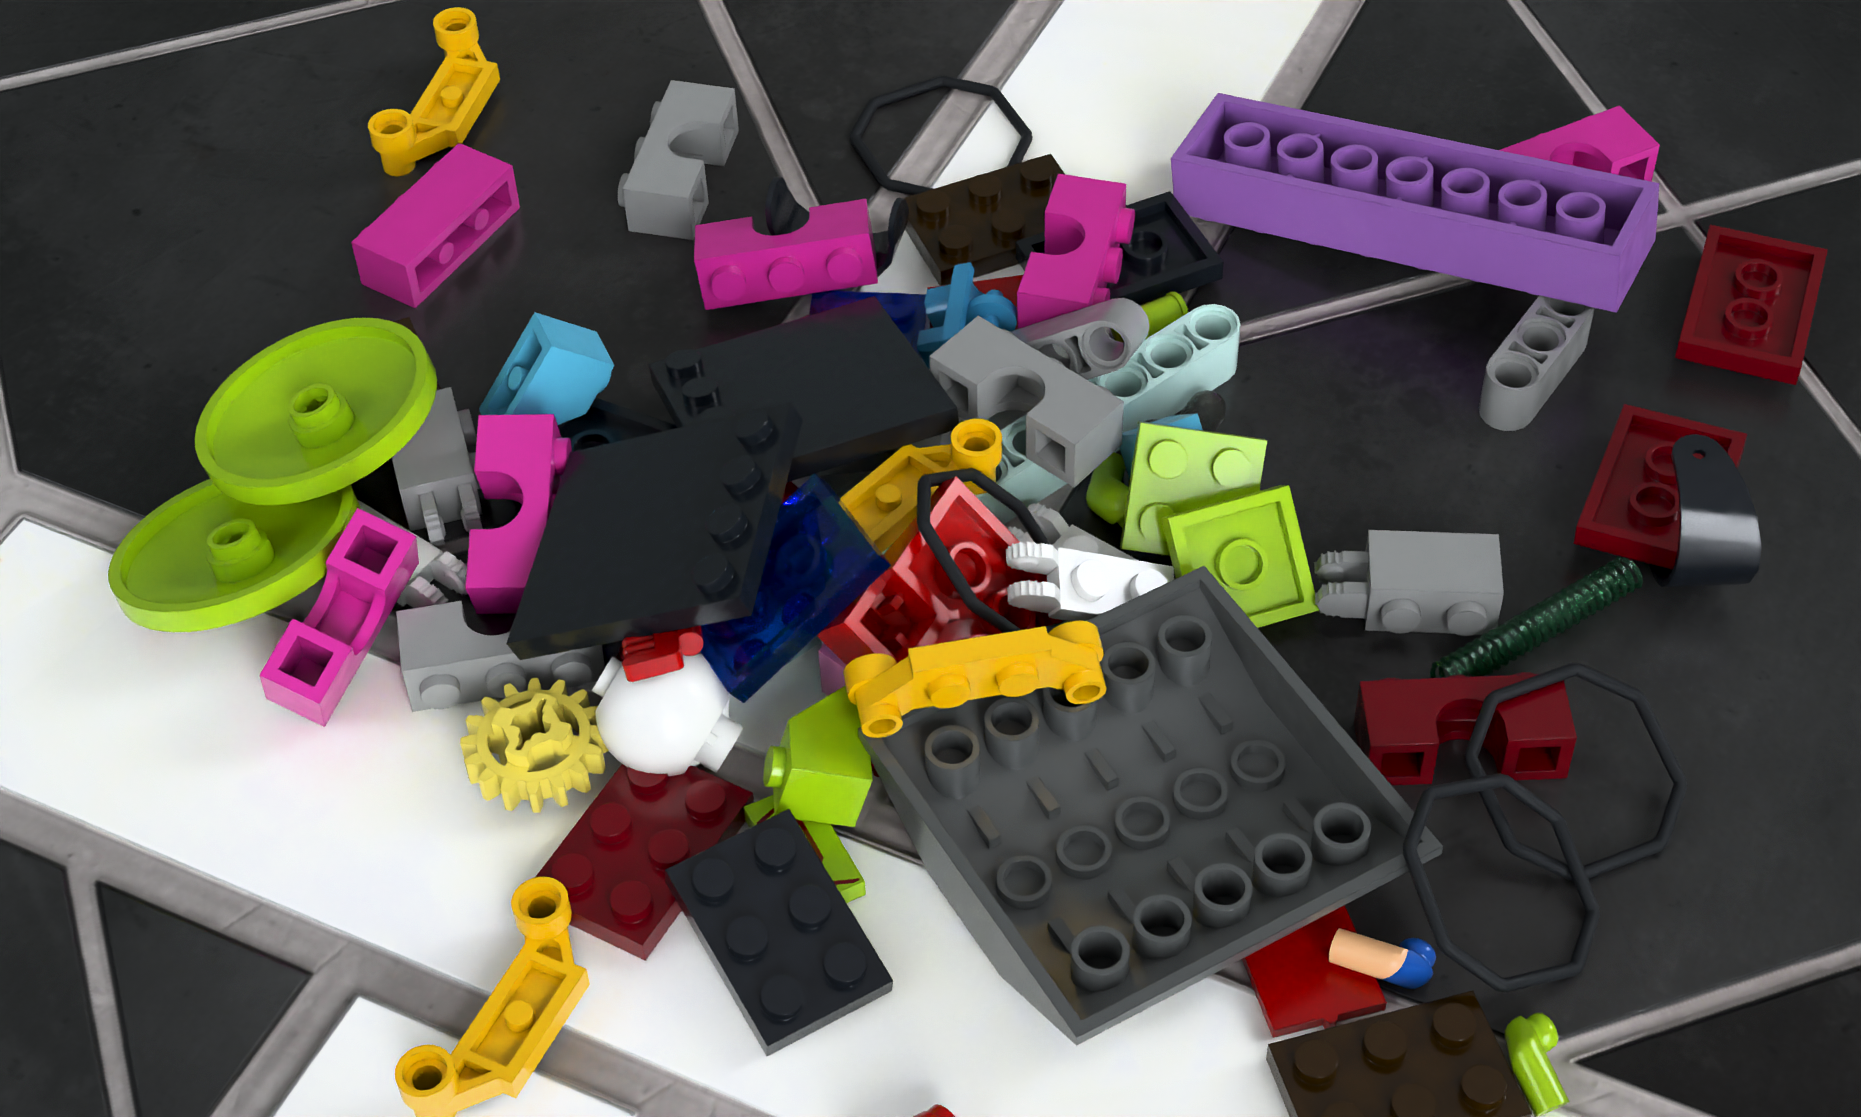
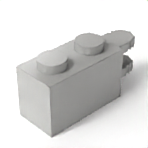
[392,387,483,546]
[1314,530,1504,636]

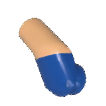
[1329,928,1436,989]

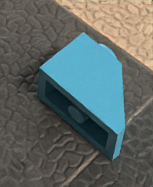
[479,312,615,425]

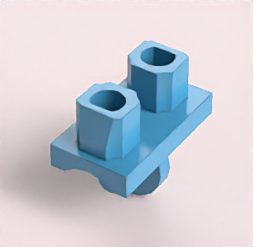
[917,262,1018,370]

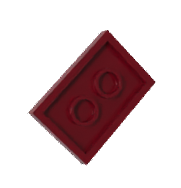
[1675,224,1828,385]
[1574,404,1747,569]
[536,764,754,961]

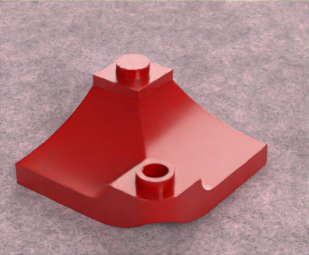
[815,476,1062,665]

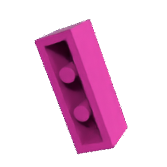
[351,143,520,308]

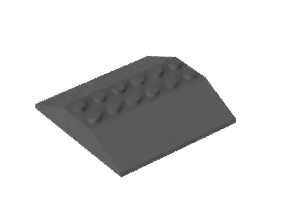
[858,566,1443,1046]

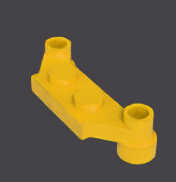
[368,7,500,176]
[818,419,1002,603]
[843,620,1107,738]
[395,877,590,1117]

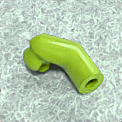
[1086,452,1129,528]
[1505,1013,1570,1117]

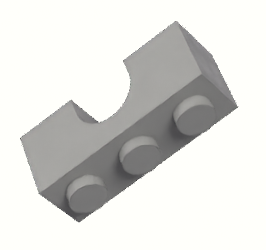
[618,80,739,240]
[930,316,1124,488]
[396,601,605,712]

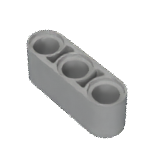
[1479,295,1595,431]
[1010,298,1150,380]

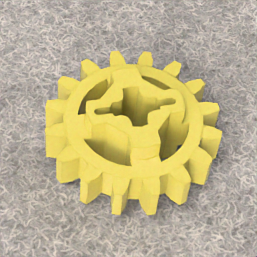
[460,678,609,813]

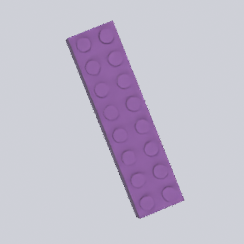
[1170,93,1660,313]

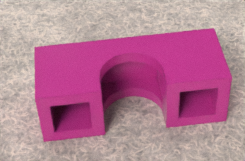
[1500,105,1660,182]
[1017,174,1135,329]
[694,199,878,310]
[466,414,572,614]
[259,508,419,727]

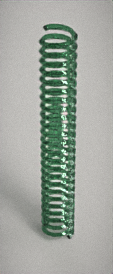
[1430,557,1643,678]

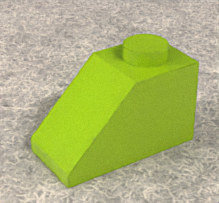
[763,685,873,827]

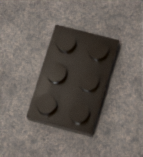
[905,154,1065,286]
[1266,990,1532,1117]

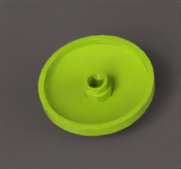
[195,318,437,505]
[108,479,361,632]

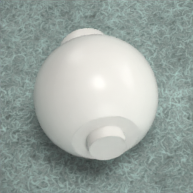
[592,653,743,776]

